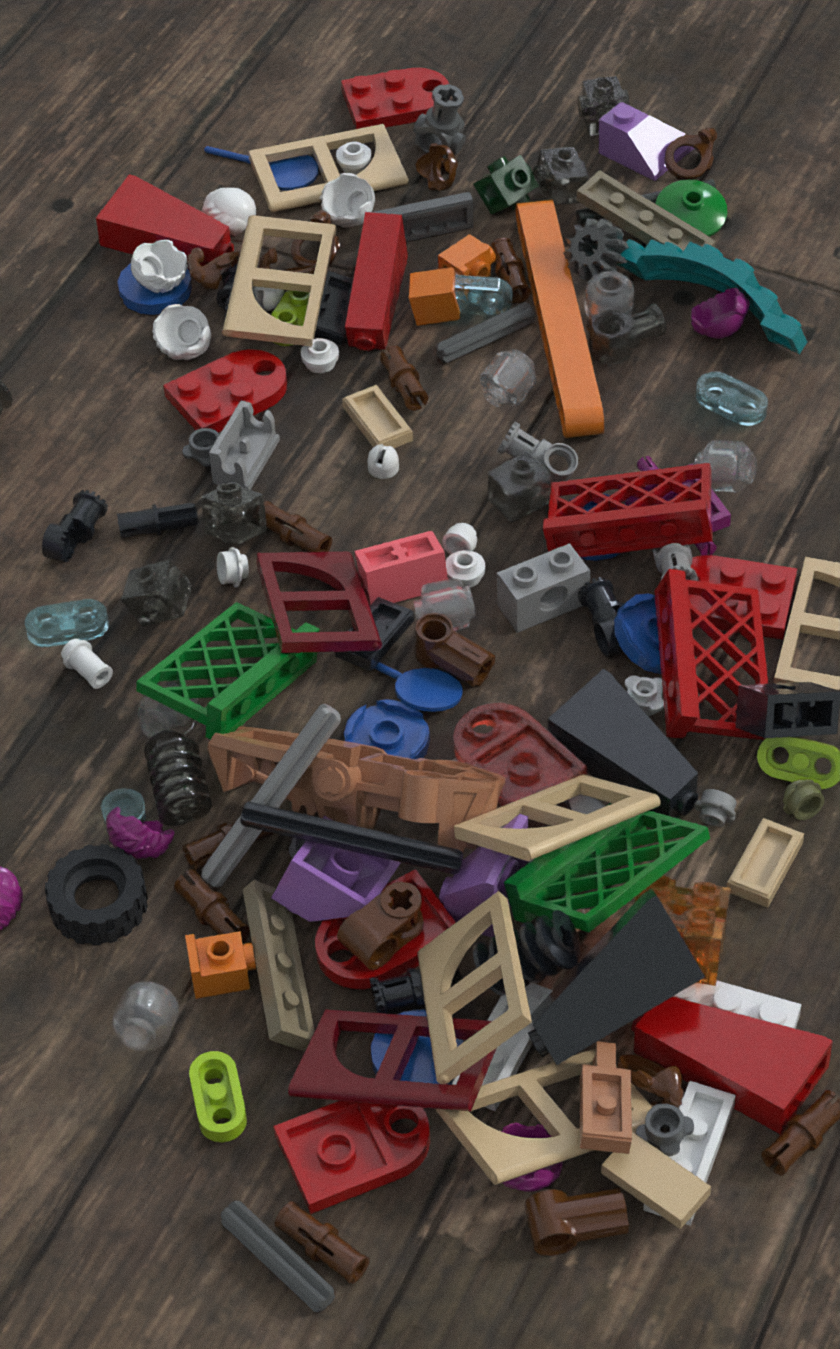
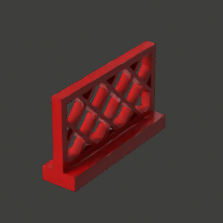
[543,463,713,557]
[654,569,768,740]

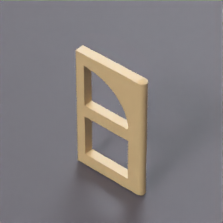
[249,124,409,213]
[222,215,336,347]
[774,557,840,691]
[454,774,660,861]
[418,891,532,1084]
[436,1048,652,1185]

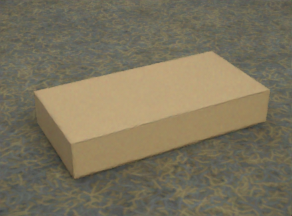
[342,385,413,448]
[726,818,804,908]
[601,1132,711,1229]

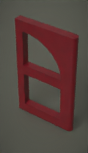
[256,551,382,653]
[288,1009,497,1112]

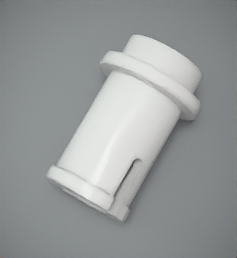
[61,639,113,689]

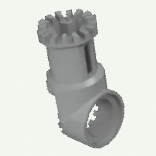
[497,422,578,483]
[652,543,698,595]

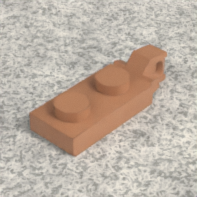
[580,1041,632,1154]

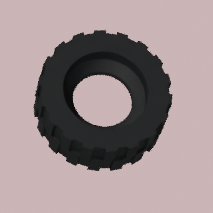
[45,844,148,946]

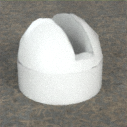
[253,287,284,311]
[367,444,399,479]
[442,523,477,555]

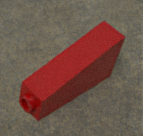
[96,174,234,270]
[345,212,408,351]
[631,997,833,1135]

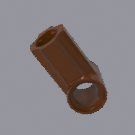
[415,613,495,687]
[524,1188,629,1256]

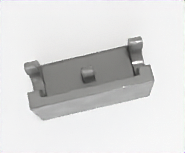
[209,400,280,492]

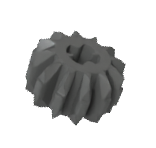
[563,218,629,283]

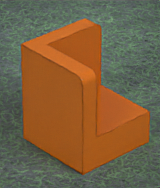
[409,267,460,326]

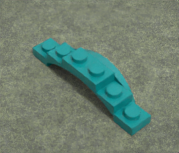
[616,239,807,355]

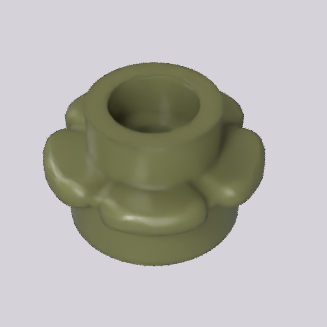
[783,779,825,820]

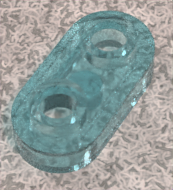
[455,275,513,315]
[696,372,768,426]
[25,599,109,647]

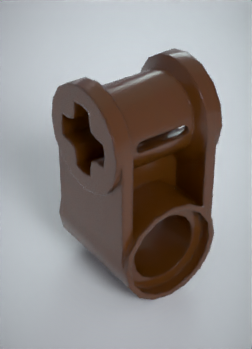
[337,882,424,970]

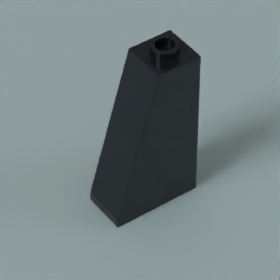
[548,669,698,818]
[528,889,705,1065]

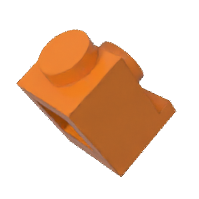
[438,234,496,300]
[185,931,256,999]

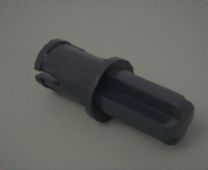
[117,503,198,539]

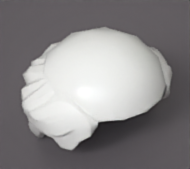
[320,173,375,228]
[202,188,256,236]
[131,240,188,293]
[152,304,212,360]

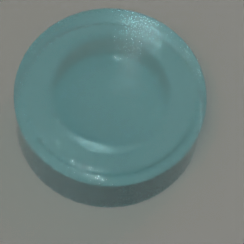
[101,788,146,825]

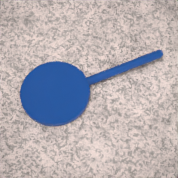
[204,146,319,191]
[374,662,463,712]

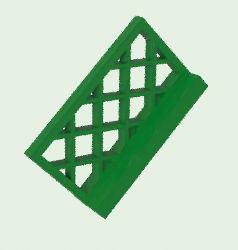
[136,602,320,740]
[504,803,710,933]

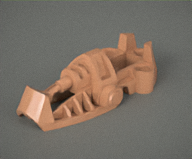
[207,726,506,852]

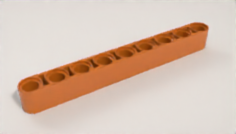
[516,200,604,438]

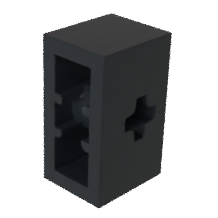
[736,682,840,738]

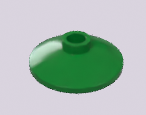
[656,180,727,237]

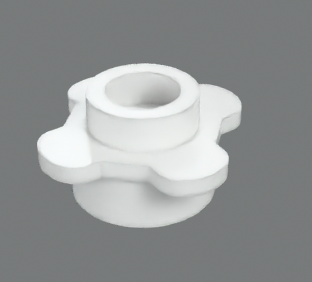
[625,675,664,716]

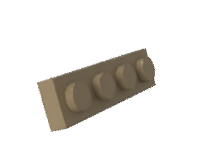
[576,170,716,251]
[242,880,315,1052]

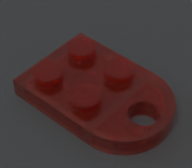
[453,703,587,806]

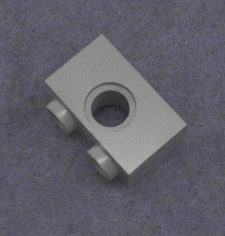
[497,543,590,633]

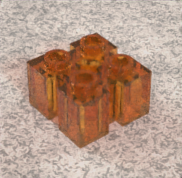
[634,876,731,986]

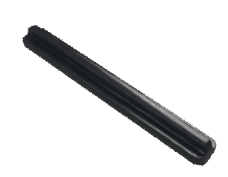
[240,802,463,875]

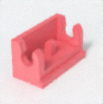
[354,531,449,606]

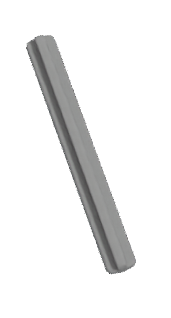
[201,704,341,888]

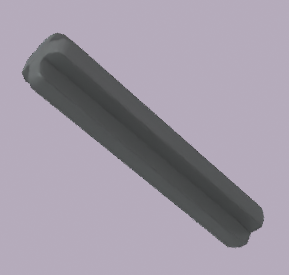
[436,302,536,363]
[220,1201,335,1313]

